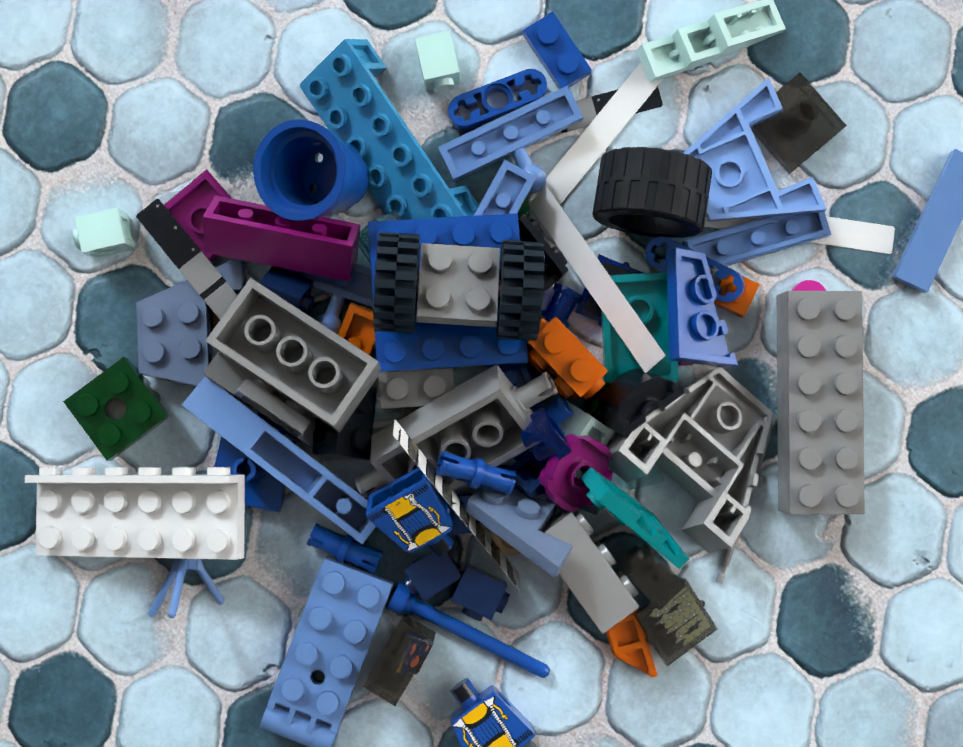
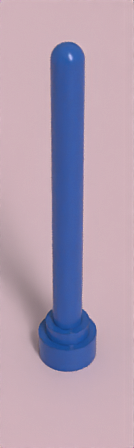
[386,582,550,678]

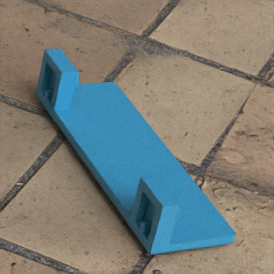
[300,39,479,221]

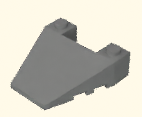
[607,367,773,553]

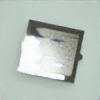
[633,578,718,666]

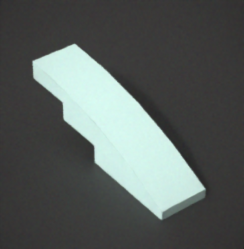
[636,0,786,83]

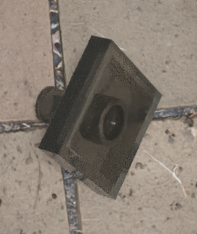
[750,72,847,174]

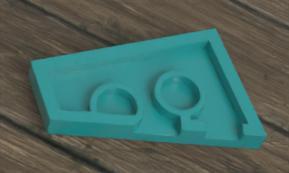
[581,467,690,569]

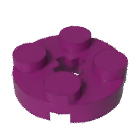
[539,434,613,512]

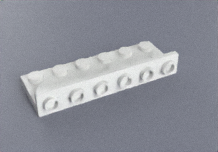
[25,467,245,560]

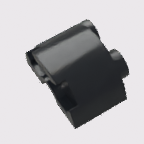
[599,368,685,436]

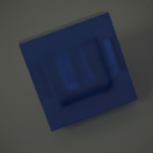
[521,407,572,461]

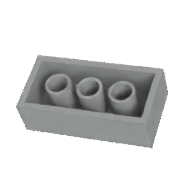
[205,278,382,433]

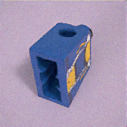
[365,467,454,556]
[450,678,535,747]

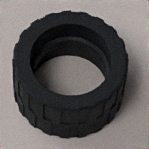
[592,147,712,238]

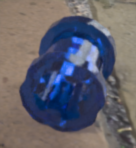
[541,283,584,329]

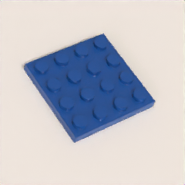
[368,213,528,373]

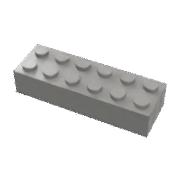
[776,291,865,514]

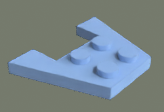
[684,77,827,222]

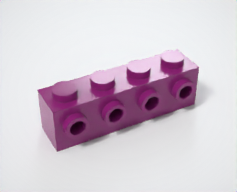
[203,195,360,281]

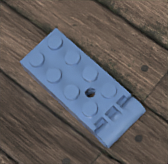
[259,556,394,747]

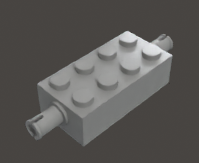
[355,364,558,499]

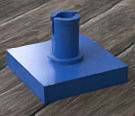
[214,436,297,512]

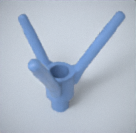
[148,558,224,618]

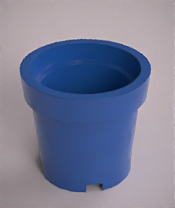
[253,119,369,221]

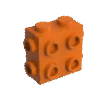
[527,316,608,400]

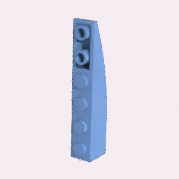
[182,377,376,544]

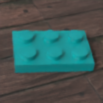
[601,272,679,383]

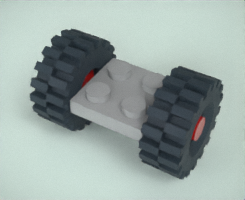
[373,232,544,341]

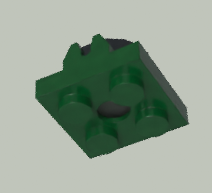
[63,357,171,461]

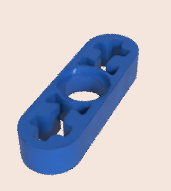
[448,69,547,131]
[645,236,745,302]

